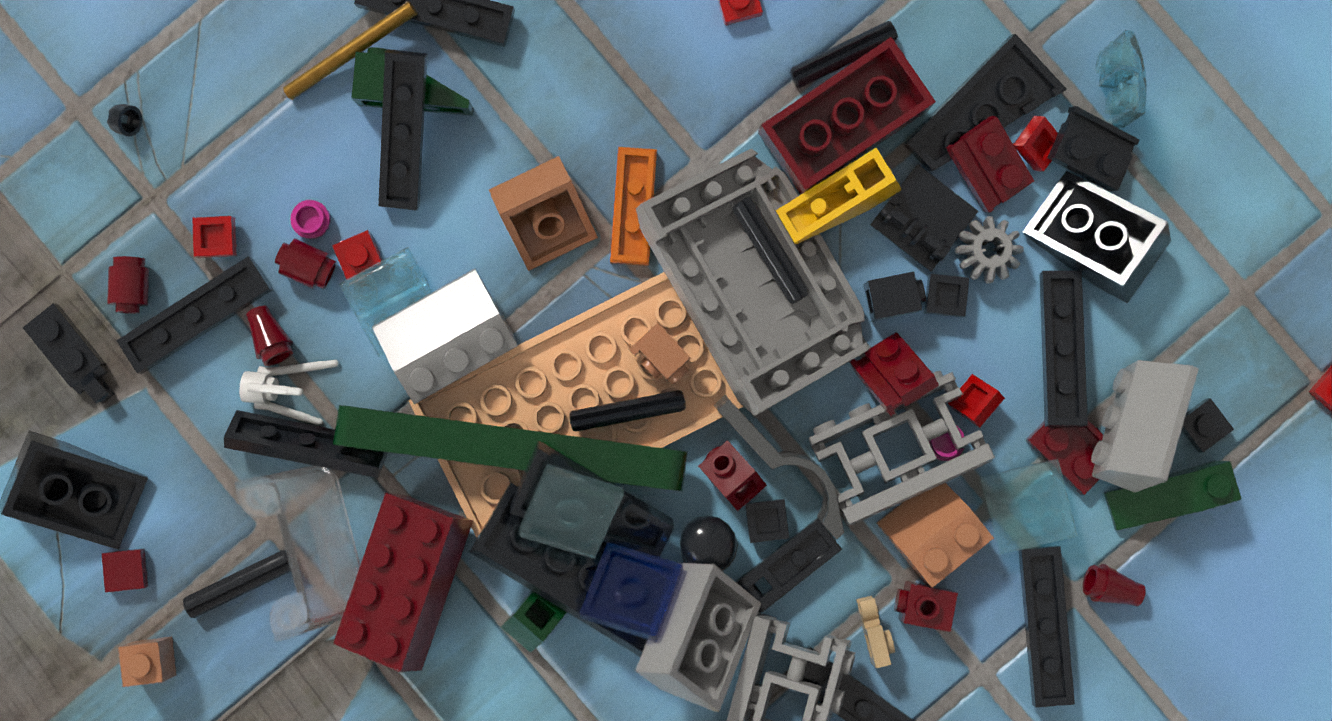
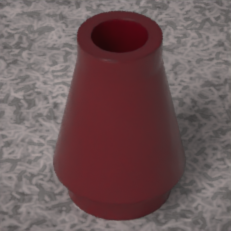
[246,305,293,366]
[1082,564,1146,607]

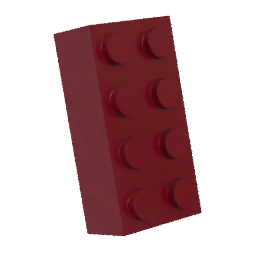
[758,37,936,195]
[333,492,473,672]

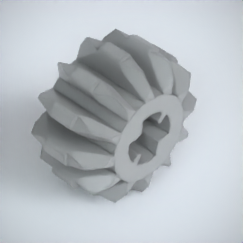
[955,216,1024,283]

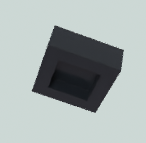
[924,274,969,318]
[1181,398,1234,453]
[745,499,789,543]

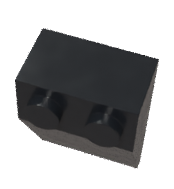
[1023,170,1171,303]
[0,430,148,550]

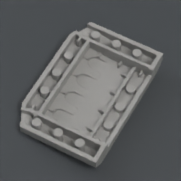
[636,148,868,416]

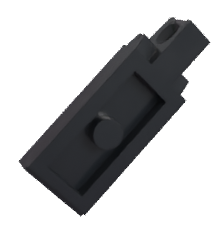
[23,303,115,404]

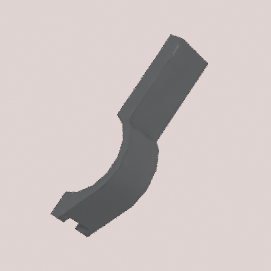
[714,395,844,539]

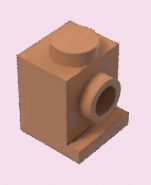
[629,323,690,386]

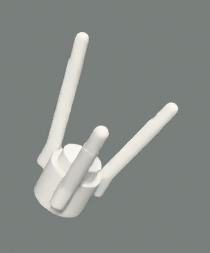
[239,360,339,426]

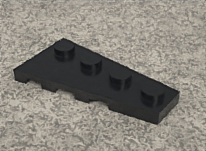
[903,33,1067,172]
[510,440,674,559]

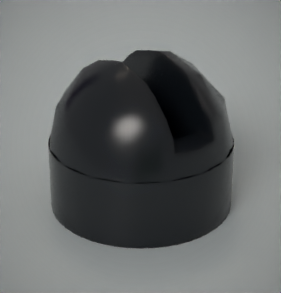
[107,104,143,136]

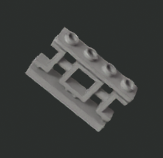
[809,371,995,527]
[727,613,856,721]

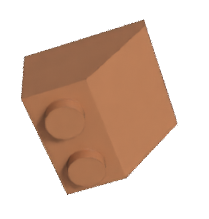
[489,156,598,271]
[877,483,994,588]

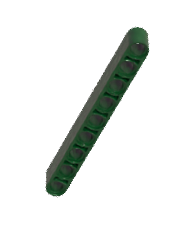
[333,405,688,491]

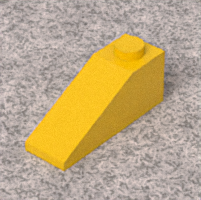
[775,147,902,244]

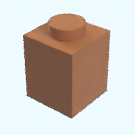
[118,636,177,687]

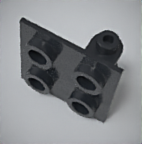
[870,164,978,272]

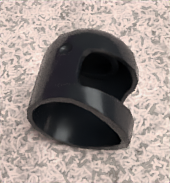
[679,515,738,571]

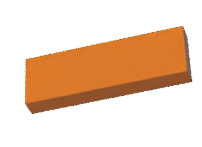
[610,147,657,266]

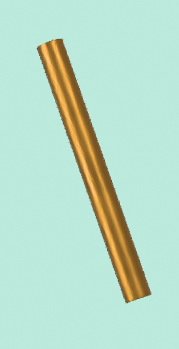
[283,1,418,100]

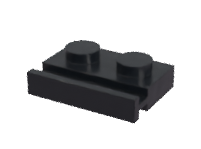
[1047,106,1140,191]

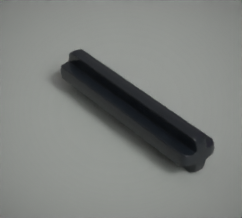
[790,21,898,88]
[733,197,809,304]
[569,390,686,432]
[183,550,294,618]

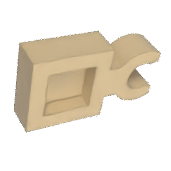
[856,596,895,668]

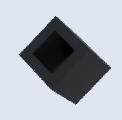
[863,271,926,322]

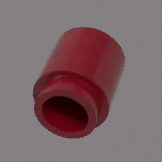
[275,238,337,289]
[107,256,149,314]

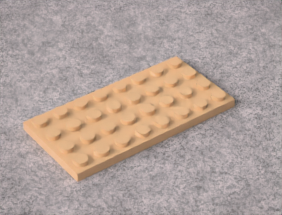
[408,272,744,538]

